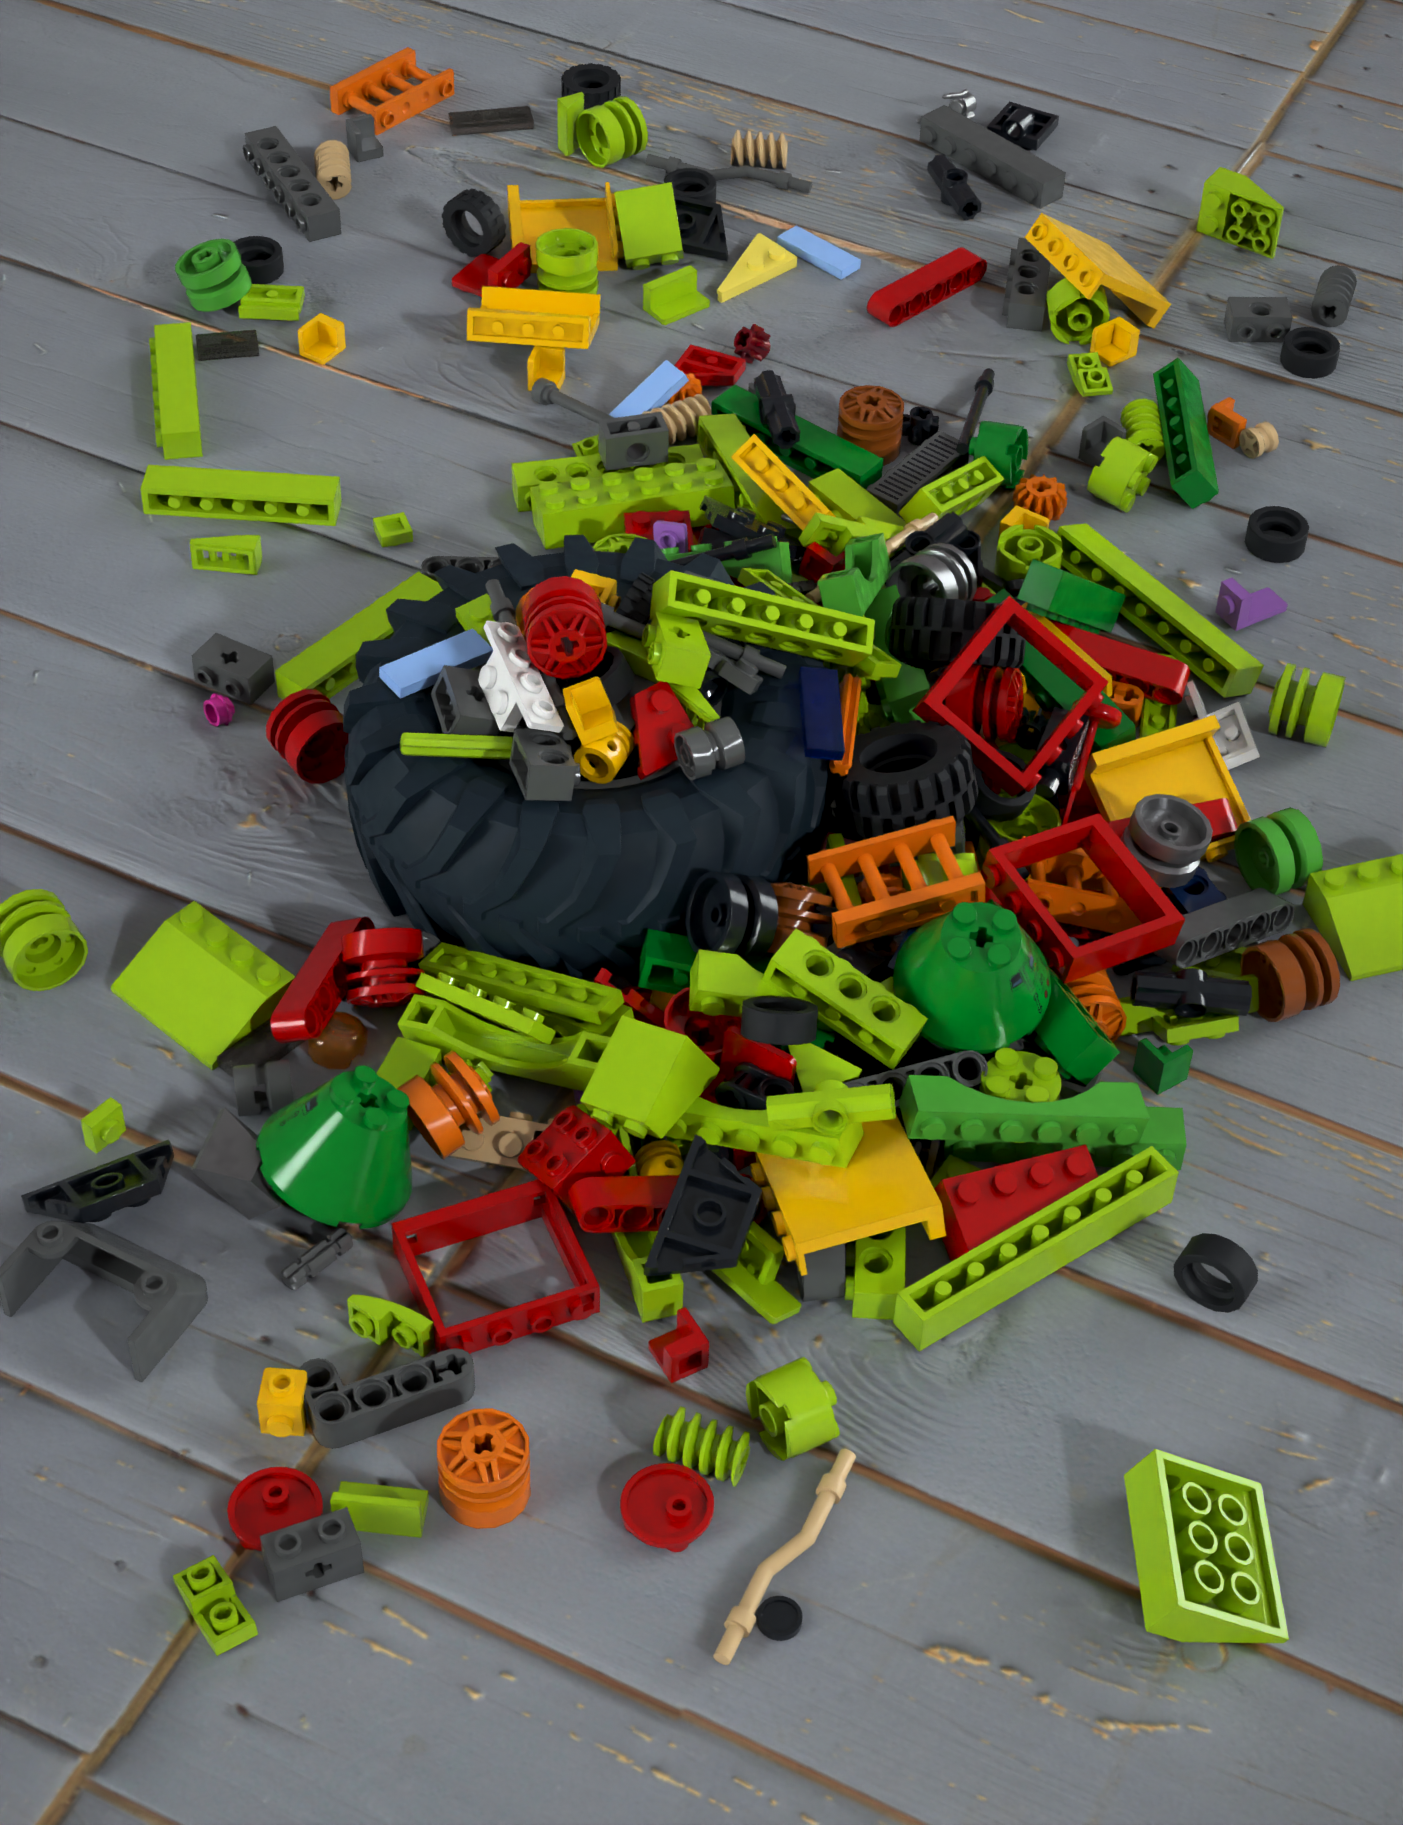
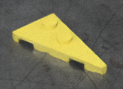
[717,233,797,303]

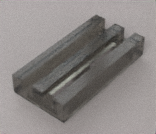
[196,330,259,361]

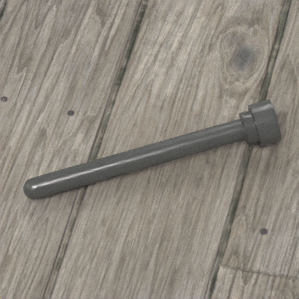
[531,378,614,424]

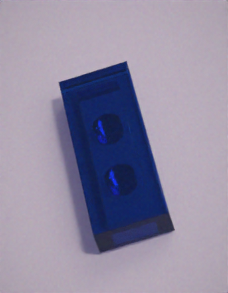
[798,666,845,761]

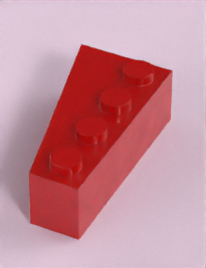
[934,1144,1099,1262]

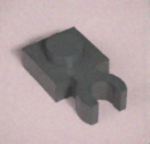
[708,645,764,695]

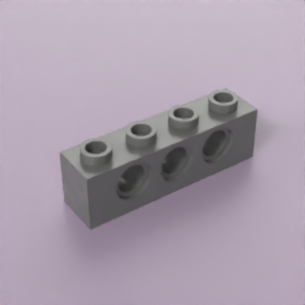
[1002,238,1051,332]

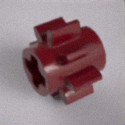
[734,324,771,364]

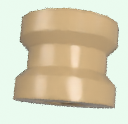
[1239,421,1279,459]

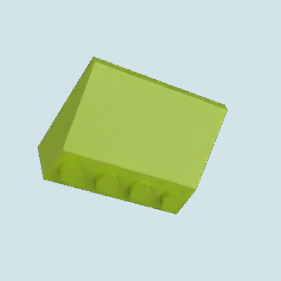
[1302,854,1403,981]
[111,901,296,1071]
[1124,1449,1289,1643]

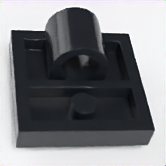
[987,101,1059,150]

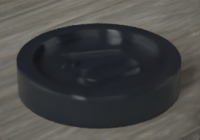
[757,1596,803,1641]

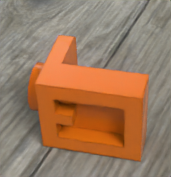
[1207,397,1247,449]

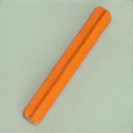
[829,673,862,776]

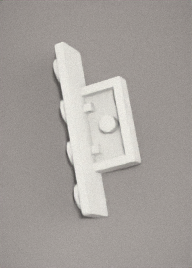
[478,621,564,733]
[1185,680,1260,770]

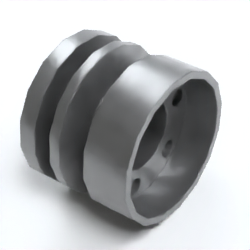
[886,543,977,601]

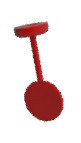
[1061,700,1123,825]

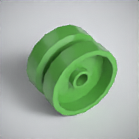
[175,238,252,312]
[1234,807,1323,895]

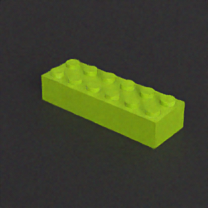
[530,458,735,550]

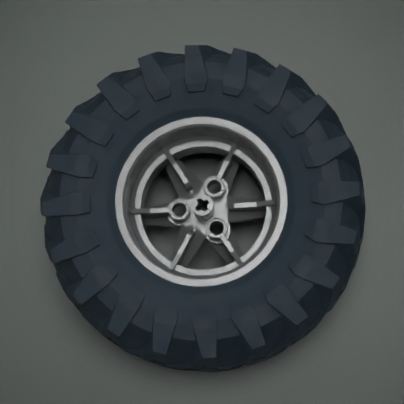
[343,535,837,986]

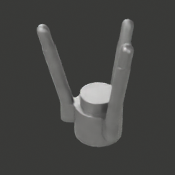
[917,89,977,124]

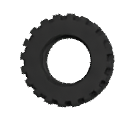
[889,597,1026,669]
[830,720,978,839]

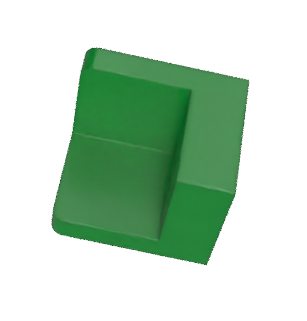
[1133,1038,1193,1095]

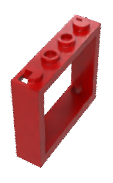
[912,596,1108,797]
[980,813,1185,984]
[391,1179,600,1354]

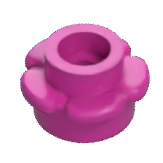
[203,693,235,726]

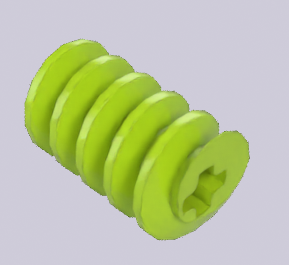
[1120,398,1165,462]
[653,1406,750,1487]

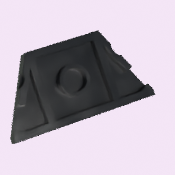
[674,194,729,261]
[700,495,806,560]
[644,1135,762,1277]
[21,1140,174,1224]

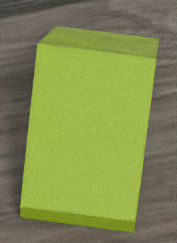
[788,1043,862,1092]

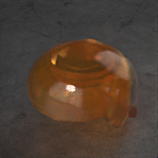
[308,1011,368,1069]

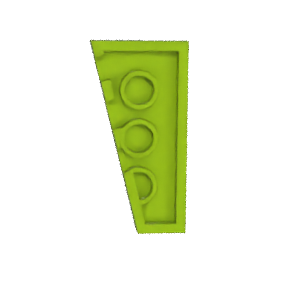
[415,972,556,1046]

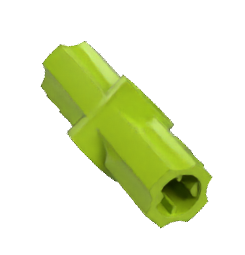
[766,1080,896,1135]

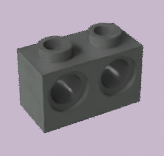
[509,729,580,801]

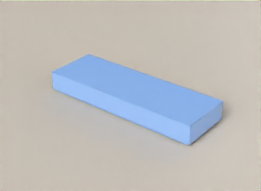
[777,225,861,280]
[609,360,689,418]
[379,628,493,699]

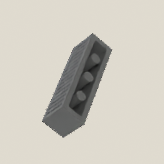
[866,431,969,521]

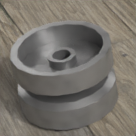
[1120,794,1213,888]

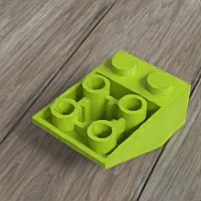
[1196,167,1284,259]

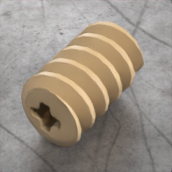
[730,129,788,169]
[314,140,352,200]
[642,394,711,445]

